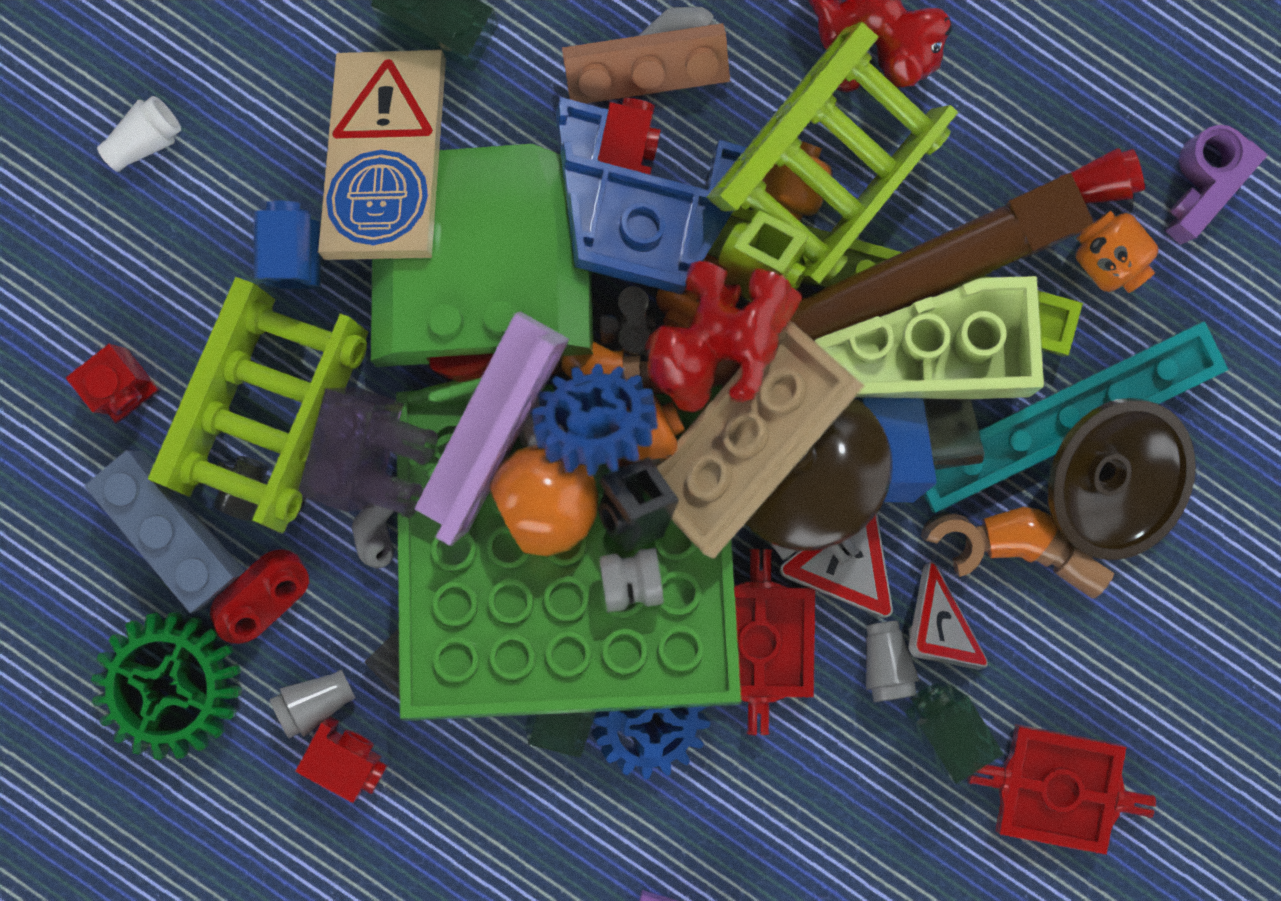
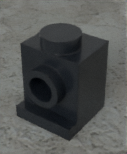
[598,457,679,553]

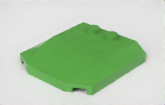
[371,144,593,367]

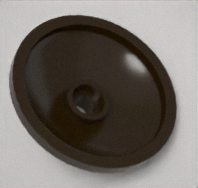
[745,398,893,551]
[1048,398,1196,560]

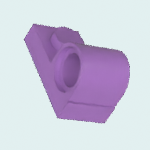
[1164,125,1268,245]

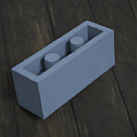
[84,450,245,613]

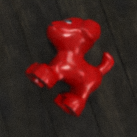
[808,0,952,93]
[644,261,802,412]

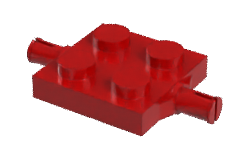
[734,548,815,735]
[967,724,1156,855]

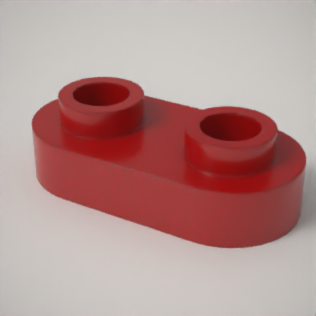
[210,549,309,644]

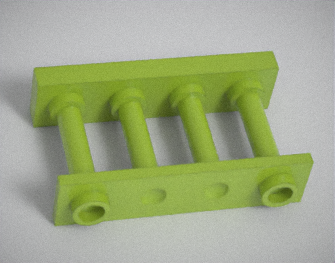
[707,22,958,284]
[148,277,369,534]

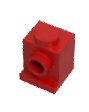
[598,98,661,175]
[66,344,160,423]
[295,716,388,803]

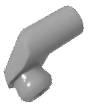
[638,7,716,36]
[352,485,397,568]

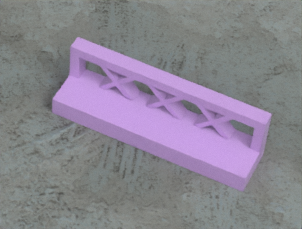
[414,312,569,546]

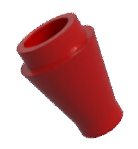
[1059,147,1145,204]

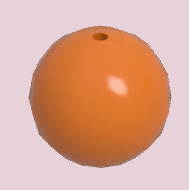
[489,445,599,557]

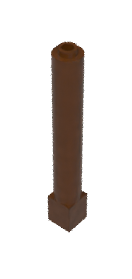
[711,173,1094,388]

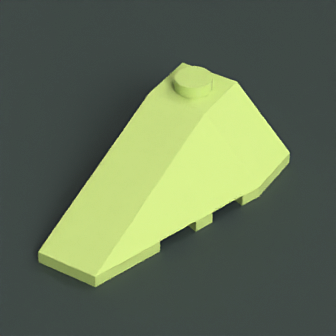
[815,276,1044,399]

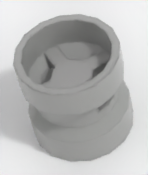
[599,548,664,612]

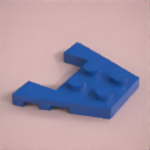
[556,97,747,295]

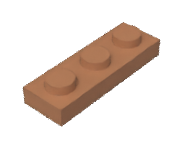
[562,23,730,104]

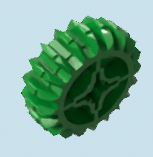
[90,612,242,760]

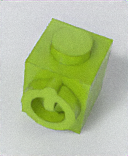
[718,210,809,302]

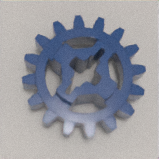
[531,364,658,475]
[589,706,710,779]

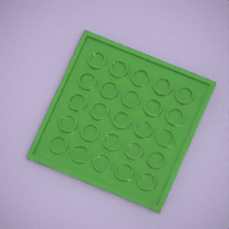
[396,384,741,721]

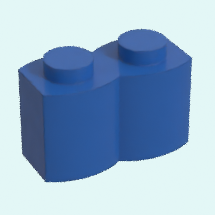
[254,201,321,290]

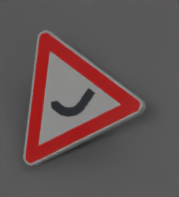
[780,514,893,618]
[908,562,988,670]

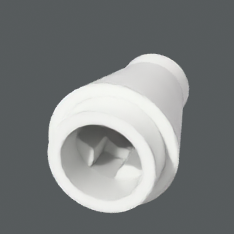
[97,96,181,172]

